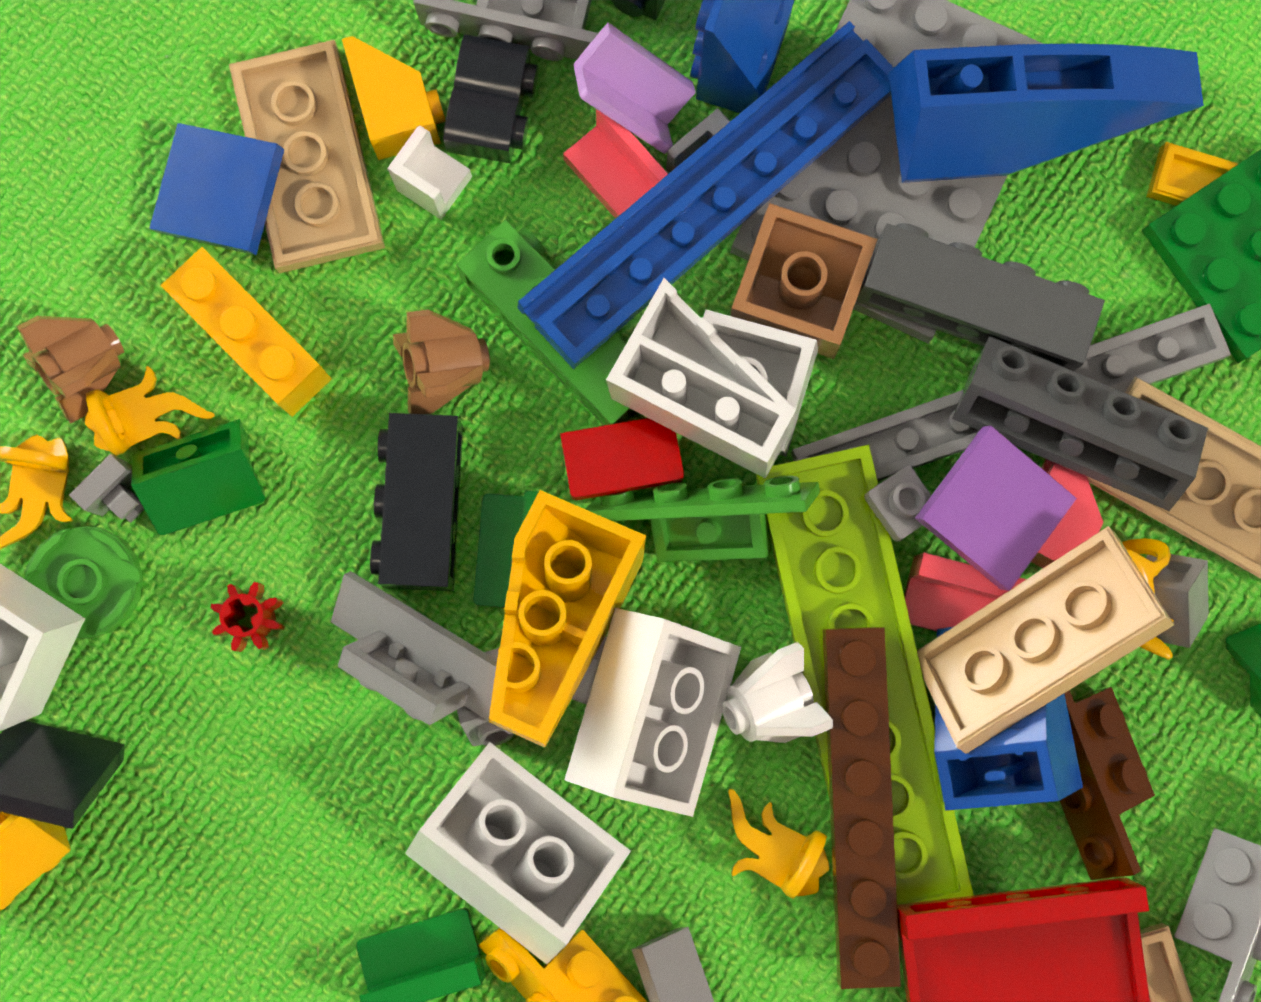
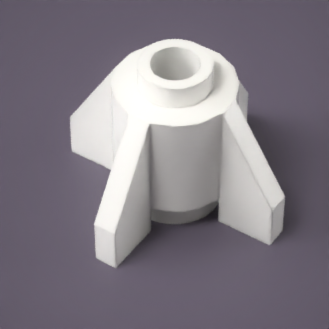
[722,642,833,743]

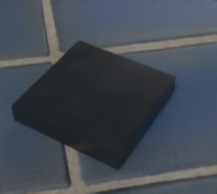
[0,721,125,829]

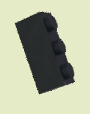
[370,413,463,591]

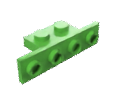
[585,475,820,562]

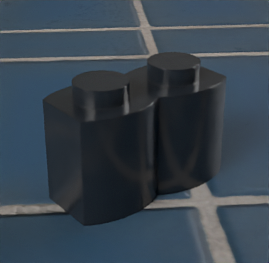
[443,34,539,164]

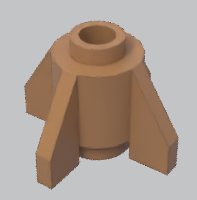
[393,309,490,414]
[16,316,124,423]

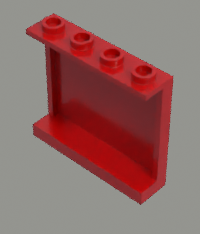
[897,877,1150,1002]

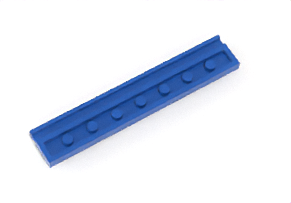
[517,21,894,369]

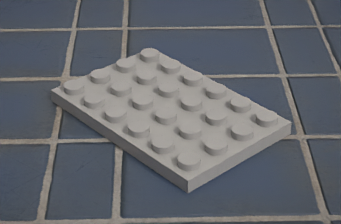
[730,0,1043,344]

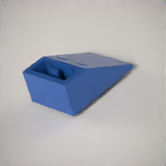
[690,0,794,113]
[934,626,1083,811]

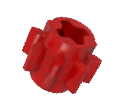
[210,581,285,652]

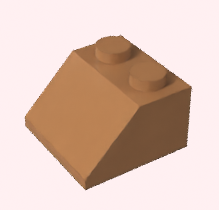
[731,203,878,359]

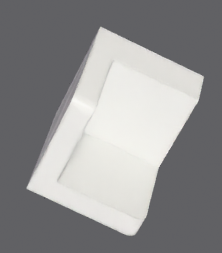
[387,125,472,220]

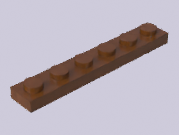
[823,627,901,989]

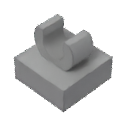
[69,454,144,523]

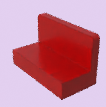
[560,418,684,500]

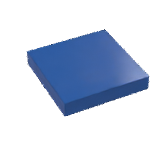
[149,123,285,255]

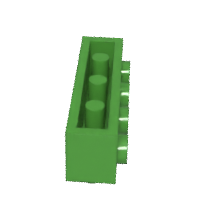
[456,219,636,425]

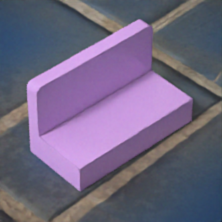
[573,22,696,154]

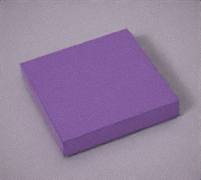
[915,426,1077,591]

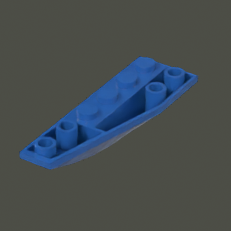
[888,43,1204,183]

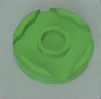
[25,526,143,639]

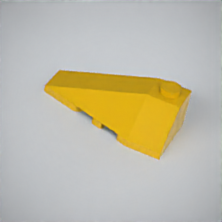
[489,490,646,748]

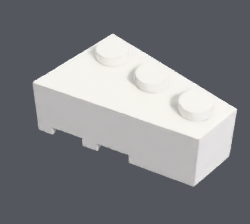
[606,278,796,479]

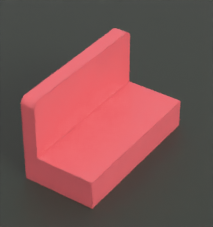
[563,110,668,219]
[904,552,1026,632]

